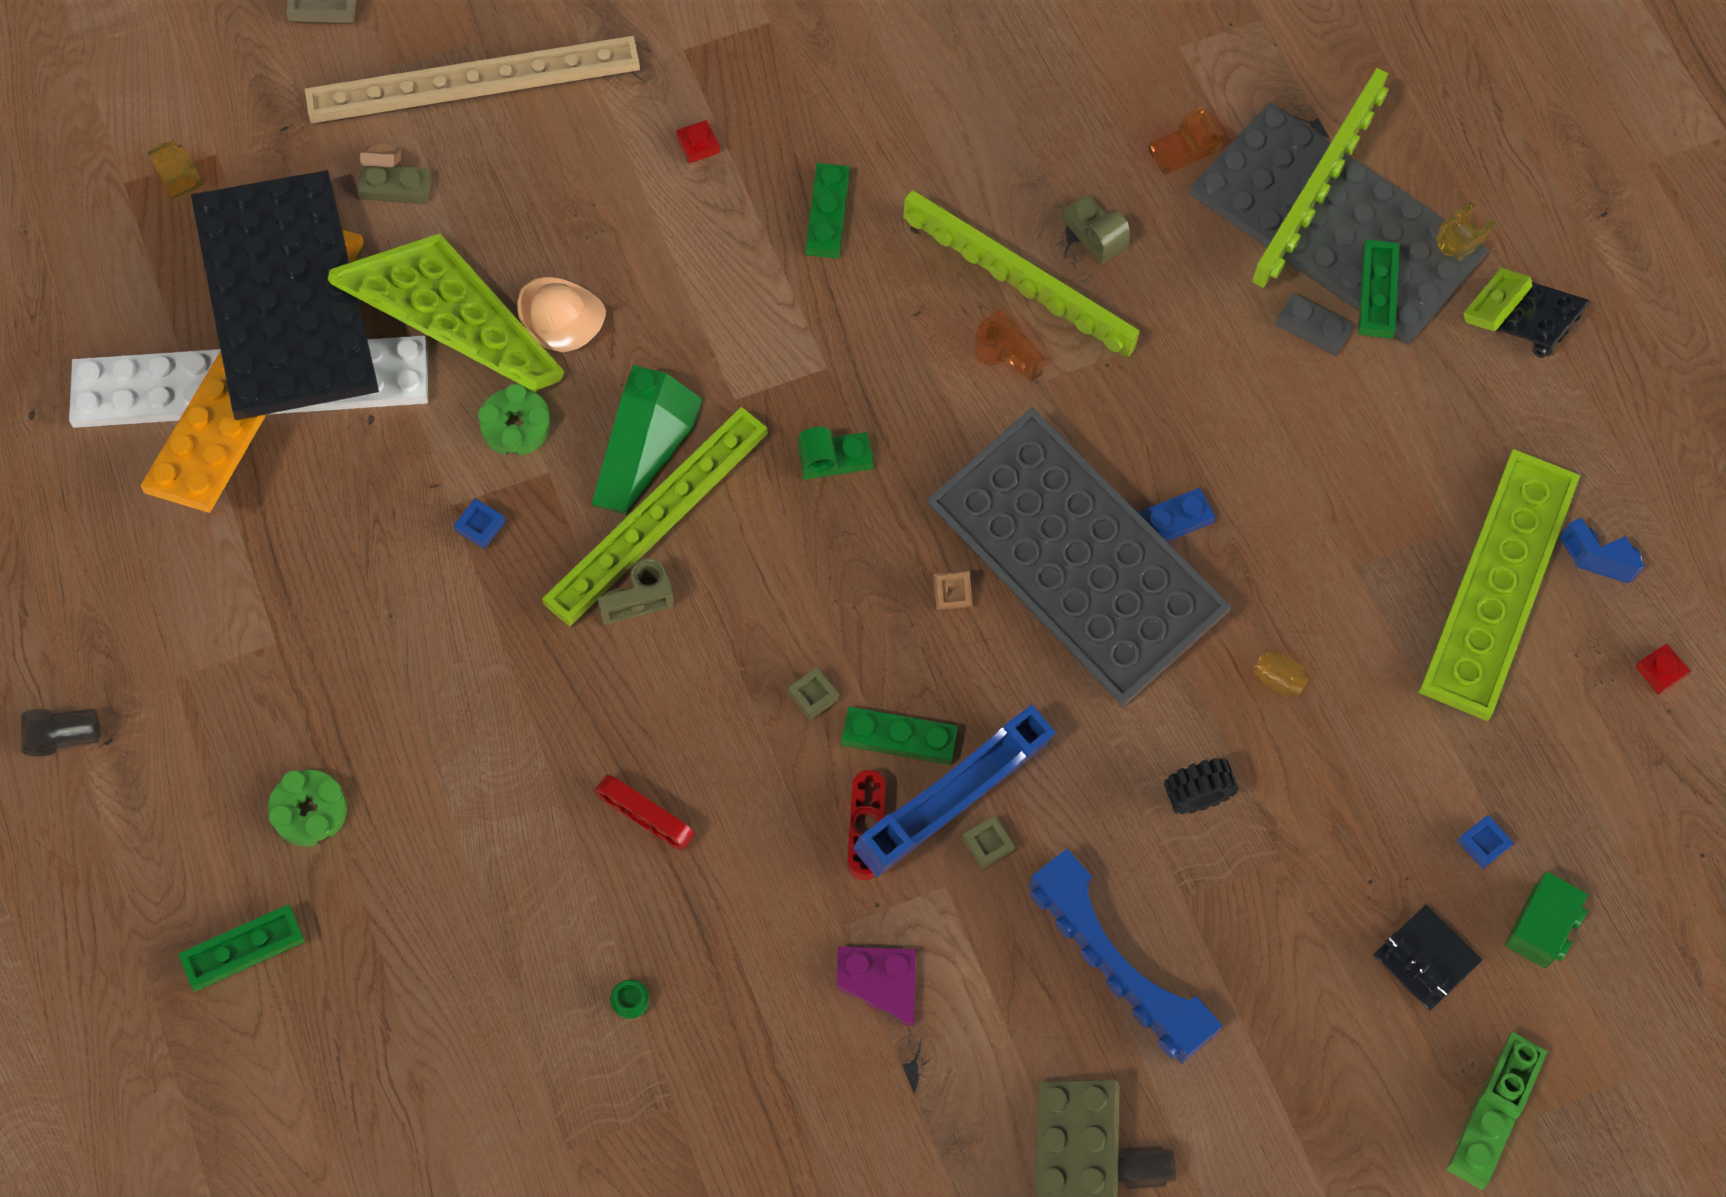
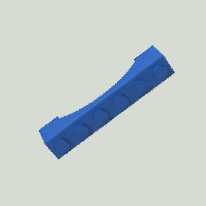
[853,704,1056,878]
[1029,849,1223,1064]

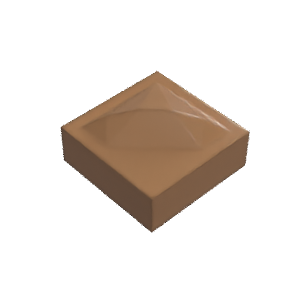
[360,143,402,168]
[932,571,973,610]

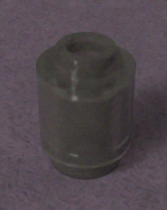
[1118,1145,1176,1190]

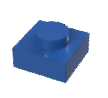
[453,498,506,549]
[1457,815,1514,870]

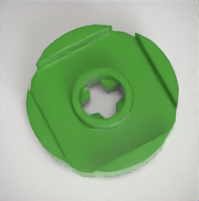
[478,384,550,455]
[268,770,347,847]

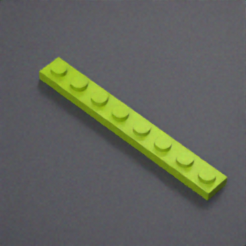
[1252,68,1389,288]
[903,190,1140,357]
[542,407,768,627]

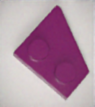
[837,947,916,1027]

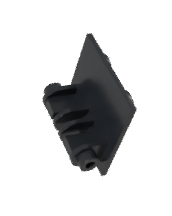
[1497,282,1590,358]
[1373,904,1482,1011]

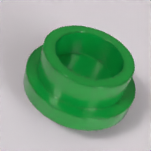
[610,980,650,1019]

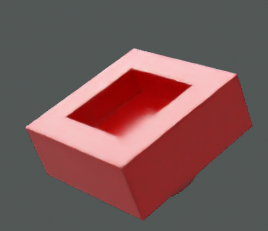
[676,120,720,164]
[1635,643,1691,695]

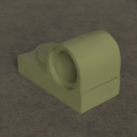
[1060,194,1130,265]
[597,558,674,625]

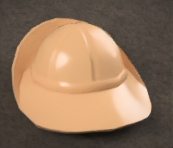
[517,277,606,353]

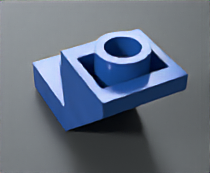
[1559,517,1645,584]

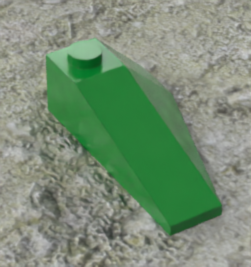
[592,365,702,515]

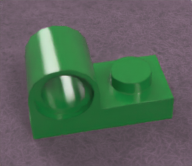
[797,426,873,480]

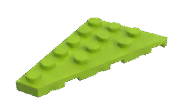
[327,233,565,392]

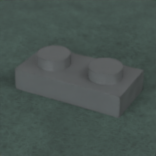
[1275,293,1354,356]

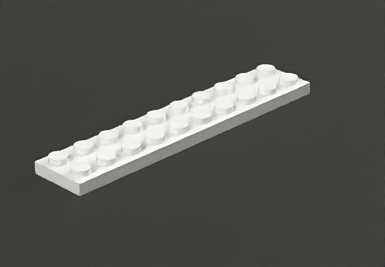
[69,336,429,428]

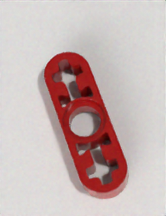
[847,770,886,880]
[594,774,695,851]

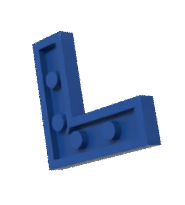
[1138,488,1216,542]

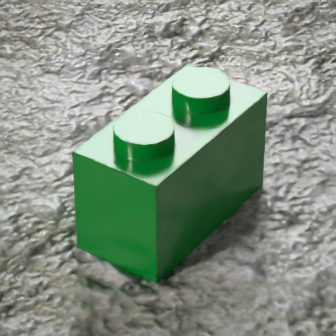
[1504,871,1588,969]

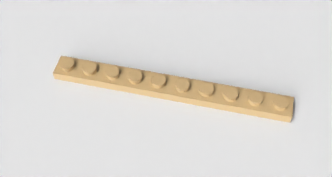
[305,36,640,124]

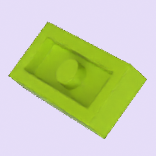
[1464,268,1532,332]

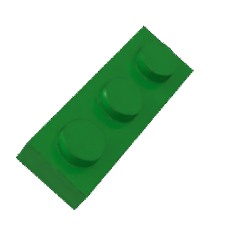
[805,163,850,259]
[1358,239,1400,339]
[841,706,958,765]
[178,904,305,992]

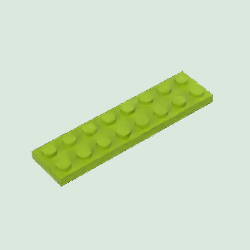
[1418,449,1581,721]

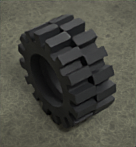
[1164,758,1239,814]

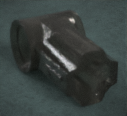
[21,709,101,757]

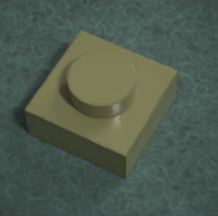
[787,667,839,721]
[962,816,1015,870]

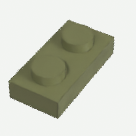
[357,166,432,205]

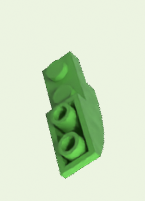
[1446,1032,1548,1191]

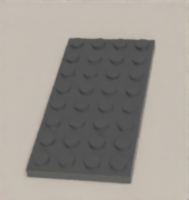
[1189,102,1489,345]
[926,407,1231,708]

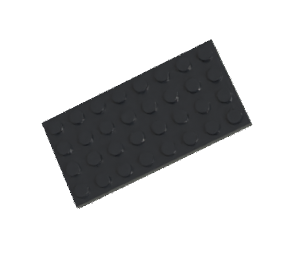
[191,170,379,420]

